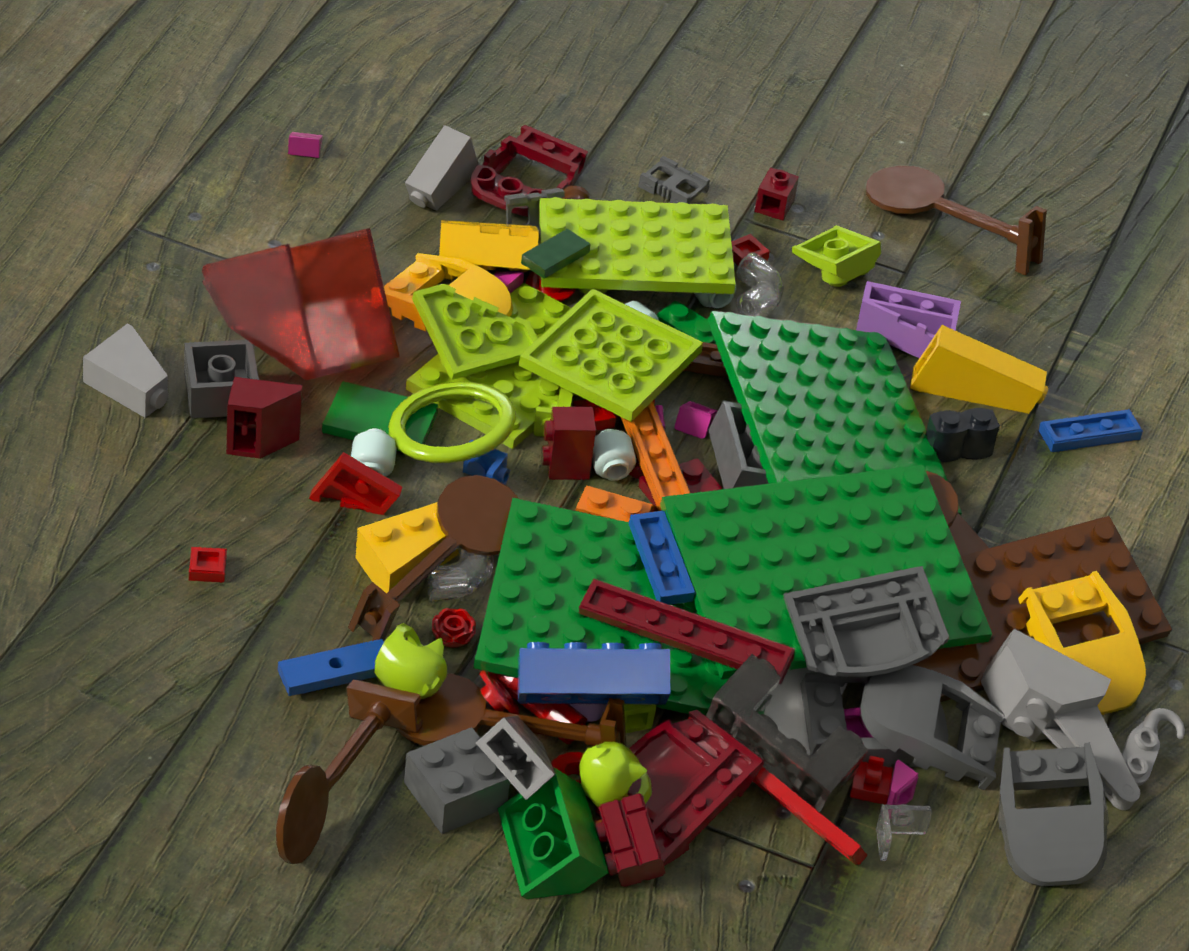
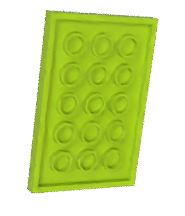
[539,197,736,294]
[406,283,575,449]

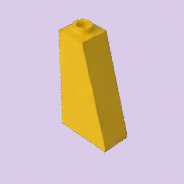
[910,325,1048,414]

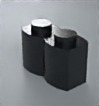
[925,408,1000,462]

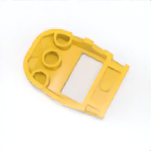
[373,253,513,331]
[1018,571,1146,715]

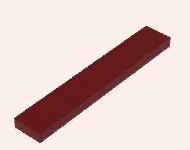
[579,579,795,685]

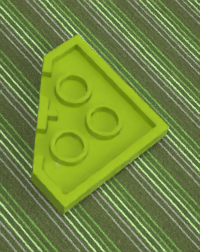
[412,284,538,380]

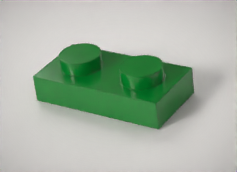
[656,300,716,344]

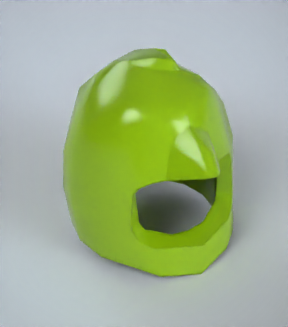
[374,623,447,699]
[579,742,652,809]

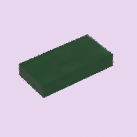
[521,229,590,279]

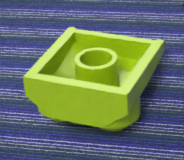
[792,225,881,287]

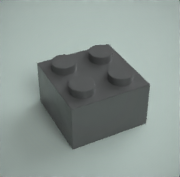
[184,339,259,418]
[404,727,510,834]

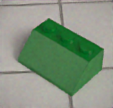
[497,768,608,899]

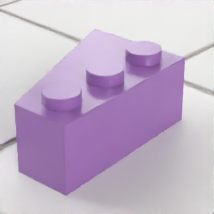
[856,281,961,358]

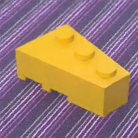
[439,220,539,272]
[356,502,464,593]

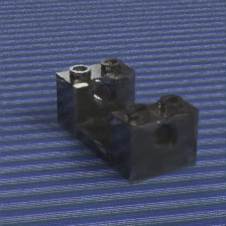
[706,654,868,813]

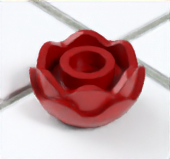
[432,608,476,648]

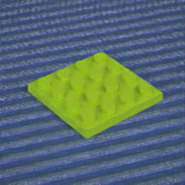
[519,289,703,422]

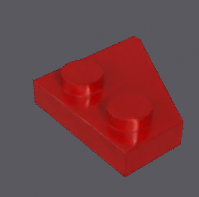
[309,452,403,515]

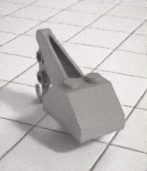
[981,629,1185,810]

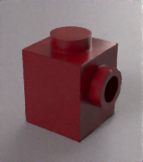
[754,167,799,221]

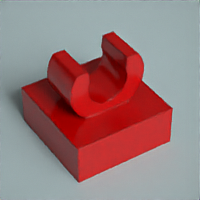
[850,756,893,805]

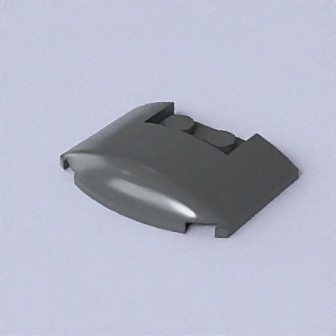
[783,566,949,677]

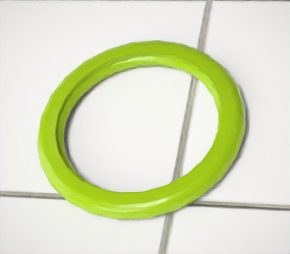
[388,382,516,463]

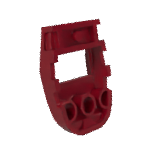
[471,125,588,217]

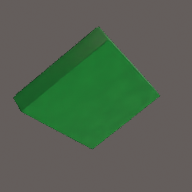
[322,381,439,452]

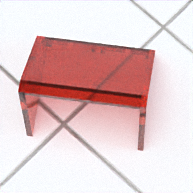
[202,228,400,380]

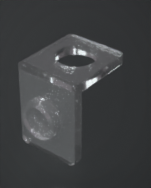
[876,804,932,861]

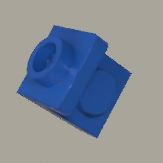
[463,440,510,485]

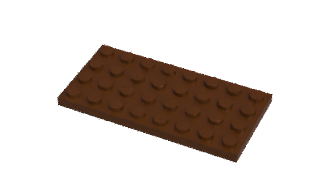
[913,516,1172,702]

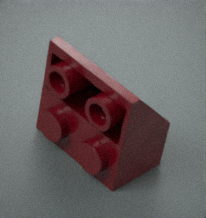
[226,377,303,459]

